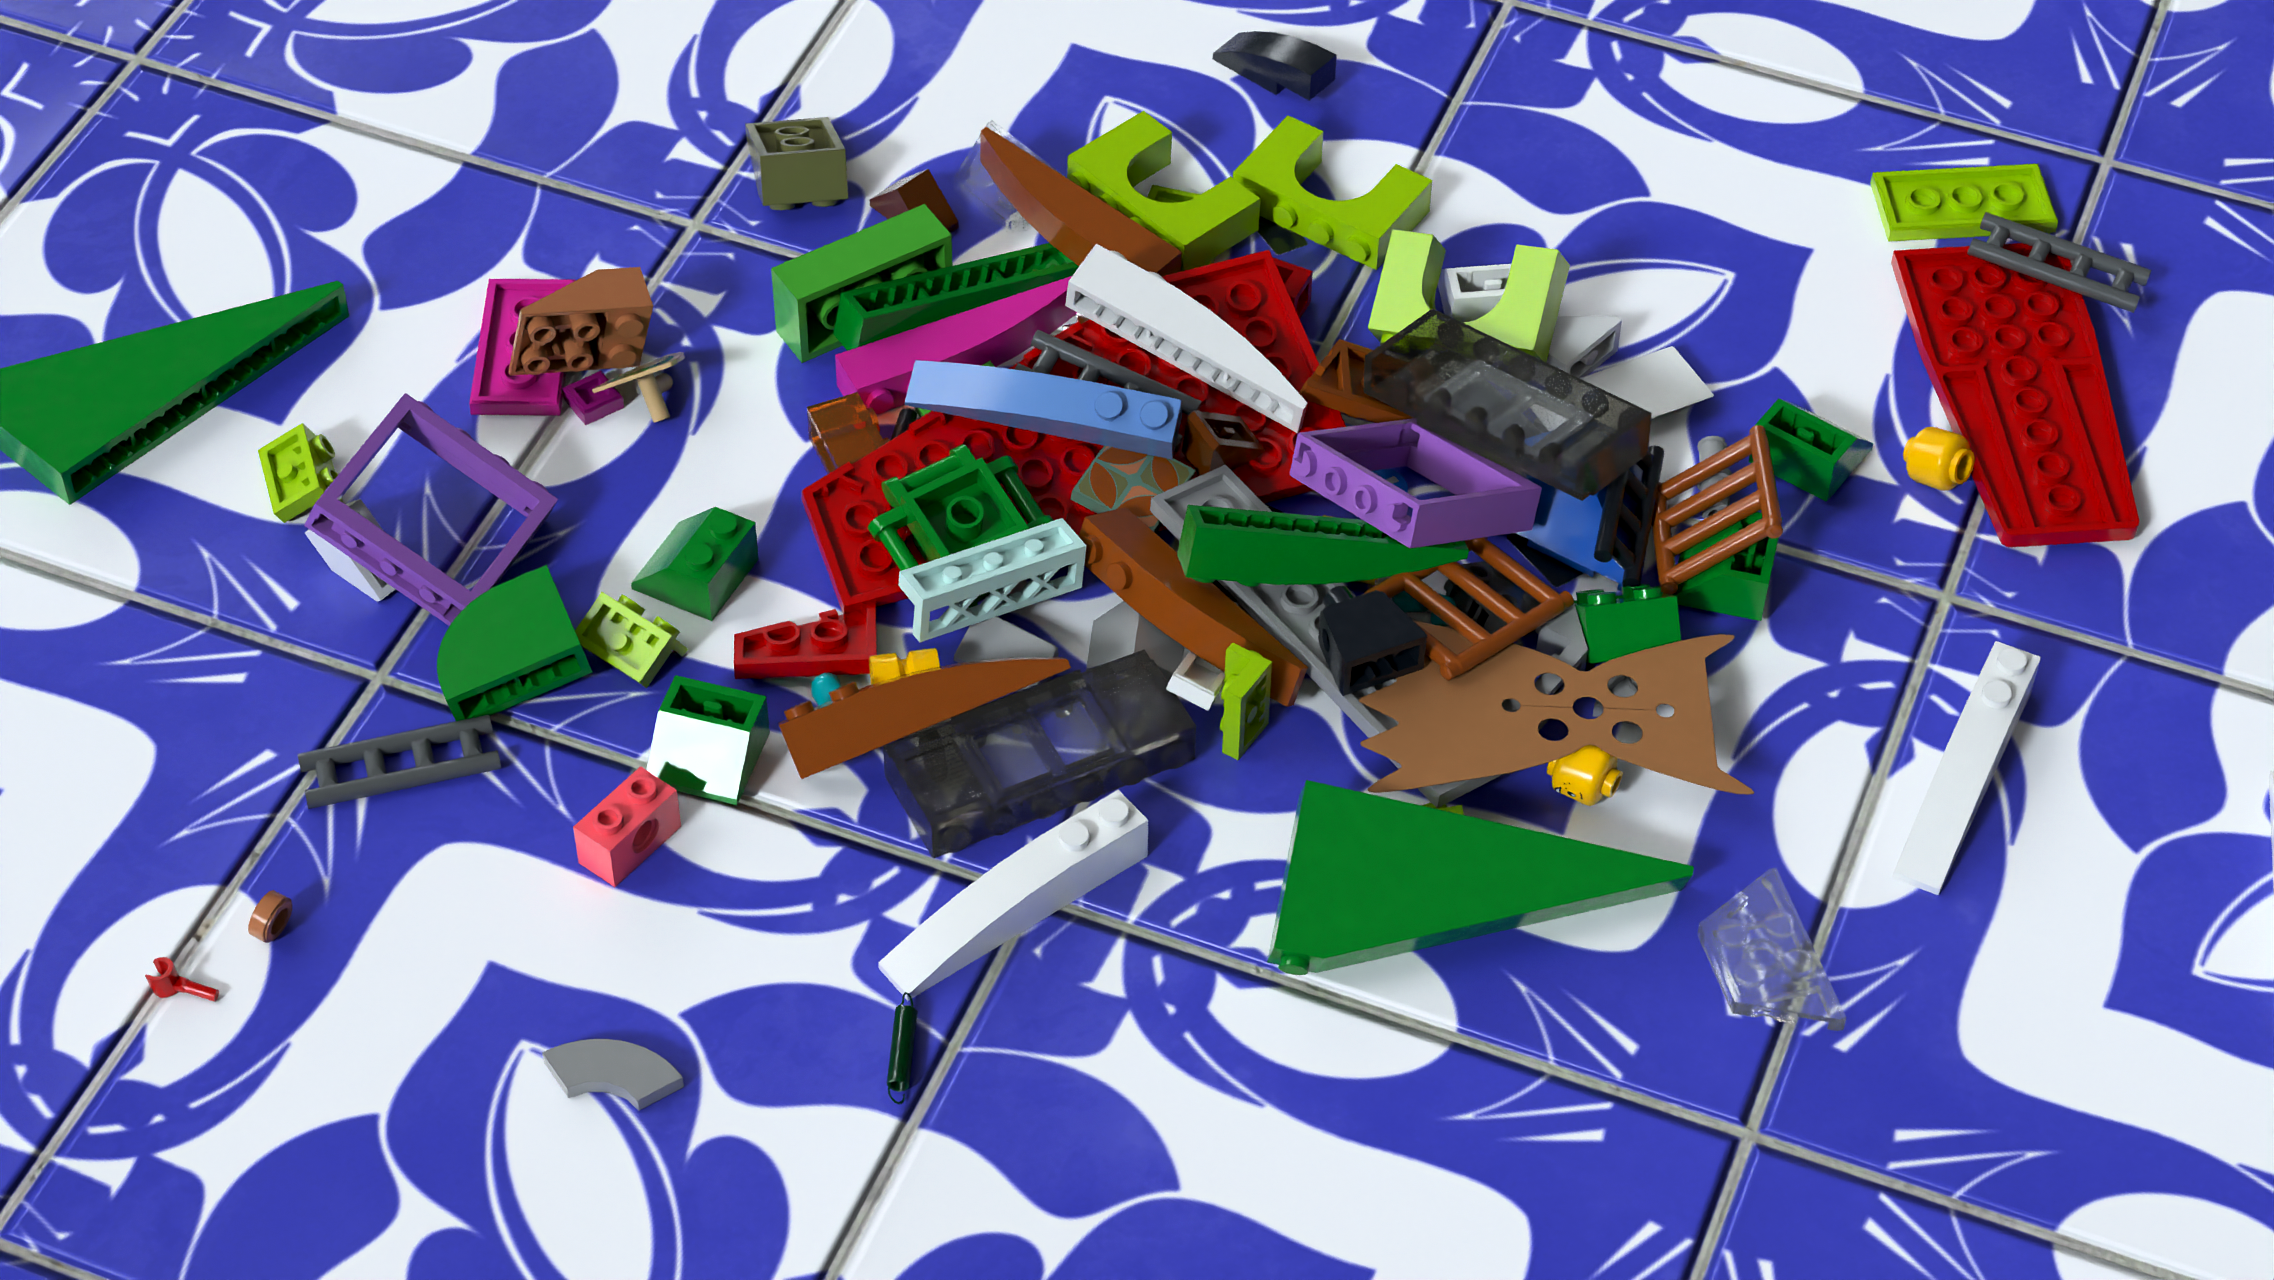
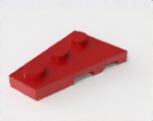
[734,601,877,679]

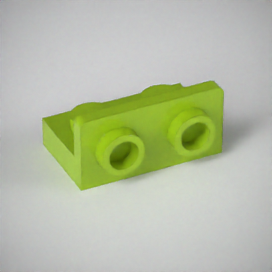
[258,423,343,523]
[575,592,688,688]
[1220,643,1272,760]

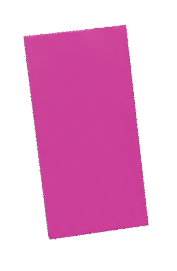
[469,279,576,416]

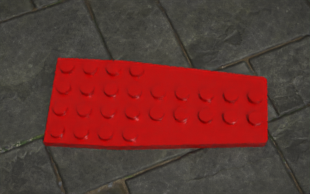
[1891,243,2140,547]

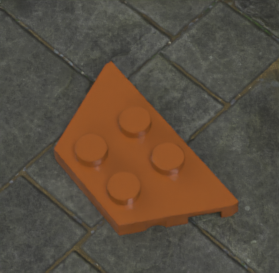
[1299,339,1462,440]

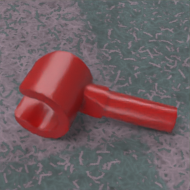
[145,957,219,1002]

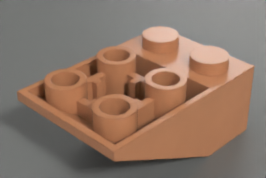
[509,267,653,376]

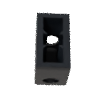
[1318,586,1427,696]

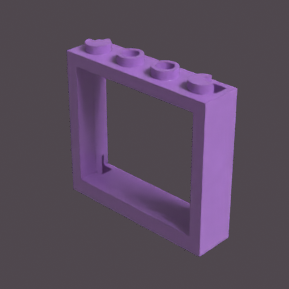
[304,393,558,626]
[1289,418,1542,548]

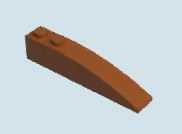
[980,127,1182,276]
[1079,507,1308,707]
[778,657,1071,779]

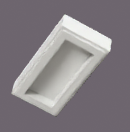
[1166,651,1225,711]

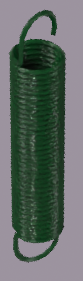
[887,992,918,1104]

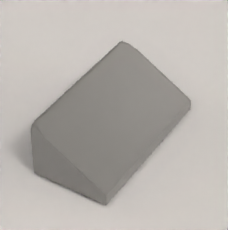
[954,616,1058,700]

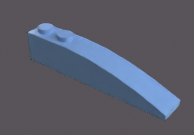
[905,360,1182,460]

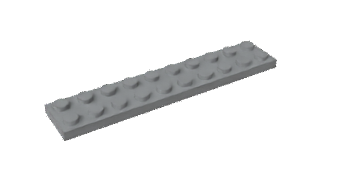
[1150,465,1503,808]

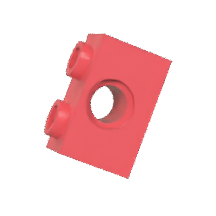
[573,766,681,887]

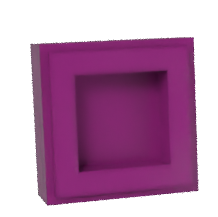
[562,371,624,426]

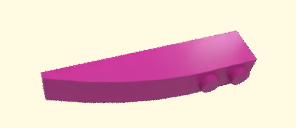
[835,276,1077,421]

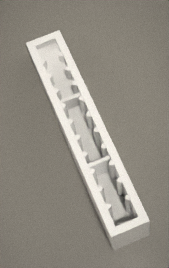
[1065,244,1308,433]
[1892,641,2041,896]
[878,790,1148,1001]

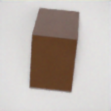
[869,169,959,233]
[1181,411,1265,476]

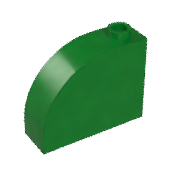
[437,565,593,721]

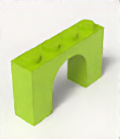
[1067,110,1260,271]
[1233,115,1433,270]
[1368,230,1570,368]

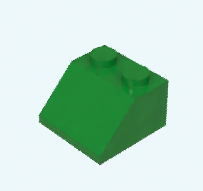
[631,507,759,621]

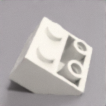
[1438,264,1511,323]

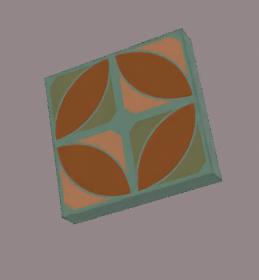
[1070,445,1196,533]

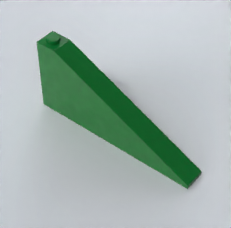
[0,281,349,505]
[1267,780,1694,975]

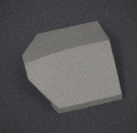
[1086,601,1185,682]

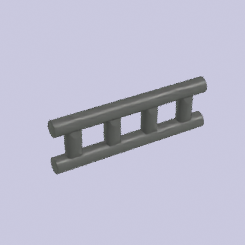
[1967,212,2152,313]
[1015,330,1202,452]
[297,714,501,809]

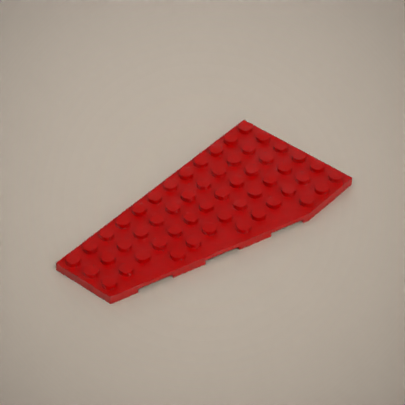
[801,250,1346,614]

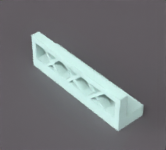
[898,518,1087,643]

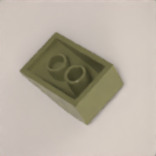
[745,117,848,210]

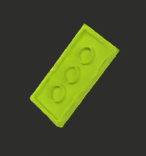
[1870,164,2058,242]

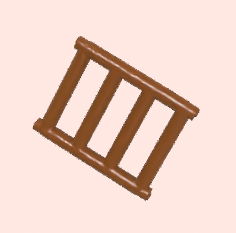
[1652,425,1783,595]
[1362,537,1574,681]

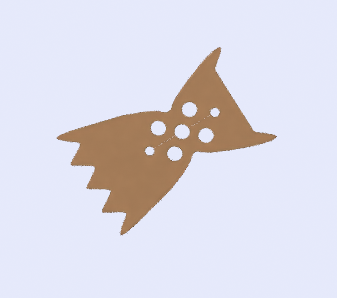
[1359,620,1755,795]

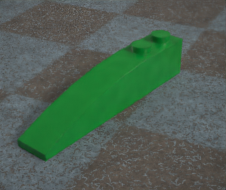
[833,243,1079,351]
[1177,505,1469,587]

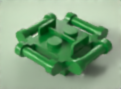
[868,444,1054,608]

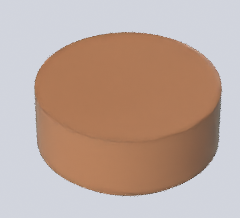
[248,890,292,943]

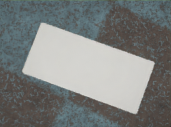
[1523,346,1714,433]

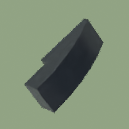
[1212,31,1337,101]

